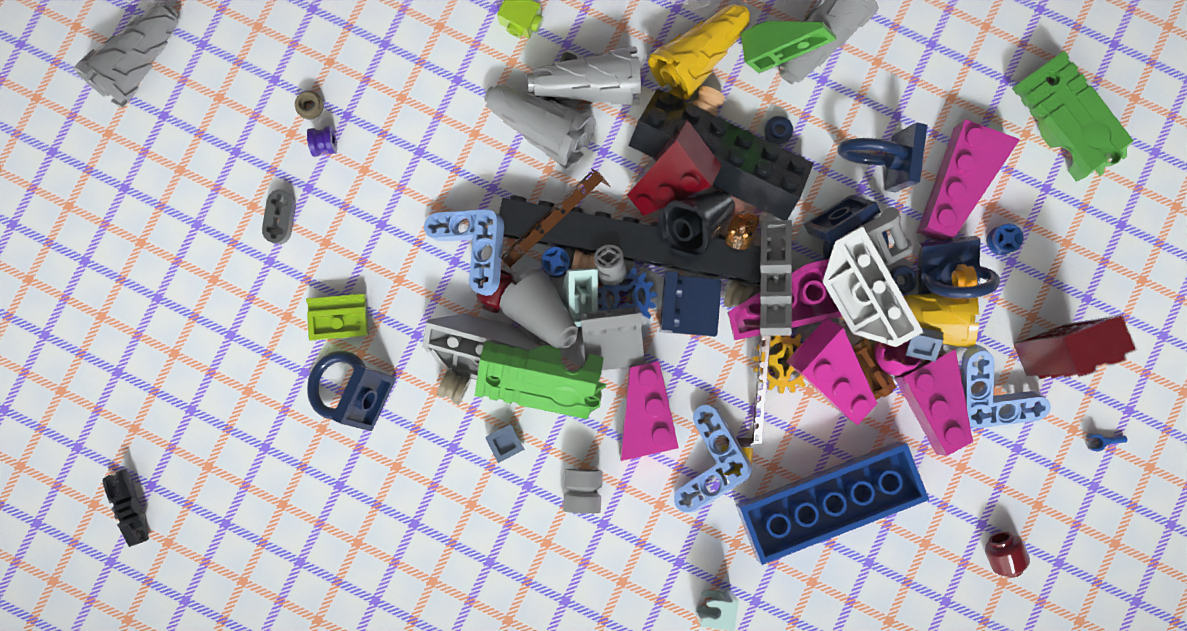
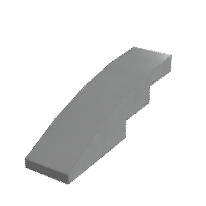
[760,220,792,336]

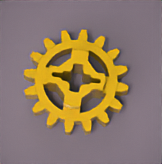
[752,334,806,394]

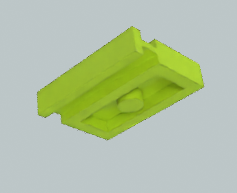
[306,294,369,341]

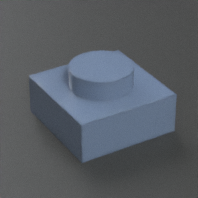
[905,328,944,362]
[485,424,525,463]

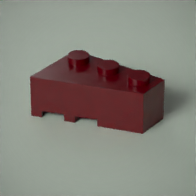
[627,120,722,216]

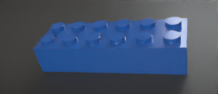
[735,442,930,565]

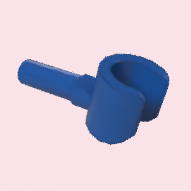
[1086,433,1128,452]

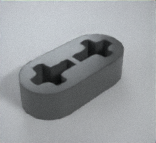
[262,189,296,245]

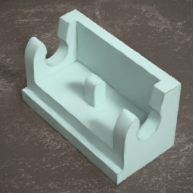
[695,589,739,631]

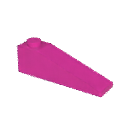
[727,259,843,341]

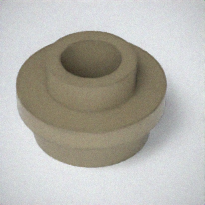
[295,91,324,120]

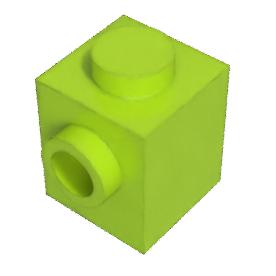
[497,0,544,39]

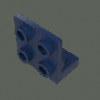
[659,271,722,337]

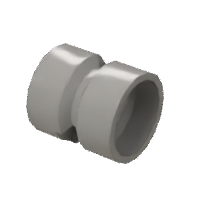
[563,469,603,514]

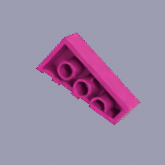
[917,119,1020,240]

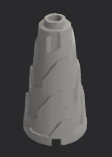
[779,0,879,84]
[73,3,179,109]
[527,46,641,106]
[484,84,596,169]

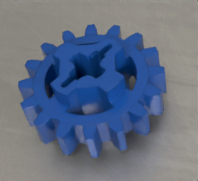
[598,267,657,326]

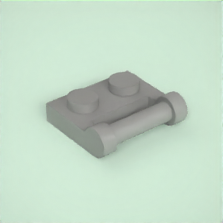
[847,207,913,266]

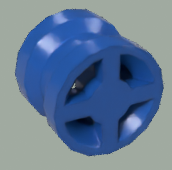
[986,223,1024,255]
[541,247,571,278]

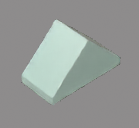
[561,268,598,327]

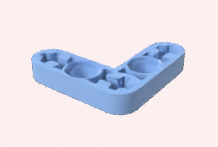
[424,209,504,296]
[962,345,1051,428]
[674,405,752,512]

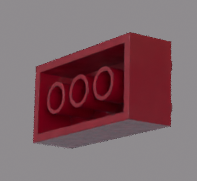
[1013,314,1137,379]

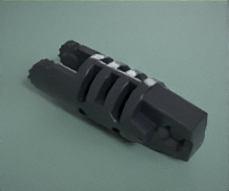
[102,469,149,547]

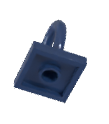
[837,122,928,193]
[804,195,889,260]
[918,236,1000,299]
[307,351,396,431]

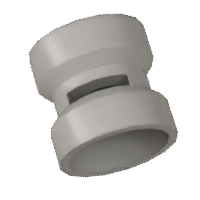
[594,245,627,286]

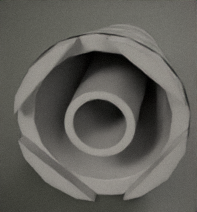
[499,269,578,349]

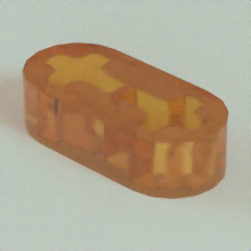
[725,211,759,250]

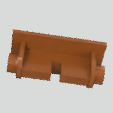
[852,338,897,400]

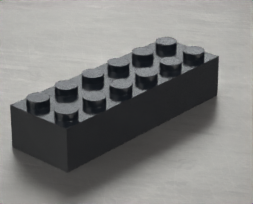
[628,88,814,220]

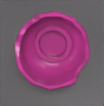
[873,341,922,376]

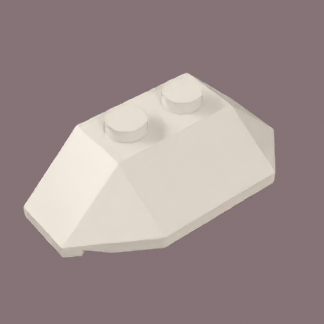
[823,226,923,347]

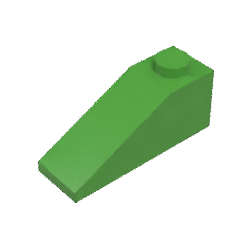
[741,21,837,74]

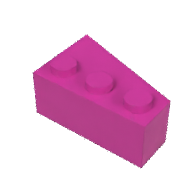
[786,318,877,426]
[894,349,973,456]
[620,361,679,461]

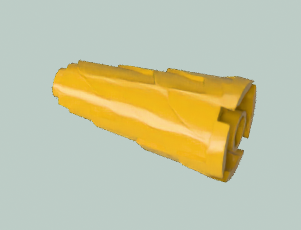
[648,4,750,101]
[903,292,979,348]

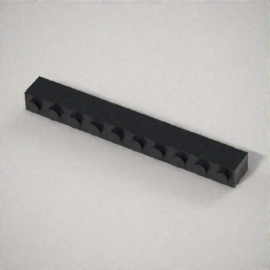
[499,195,761,286]

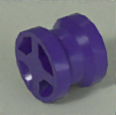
[307,126,337,157]

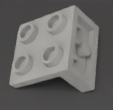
[580,307,645,370]

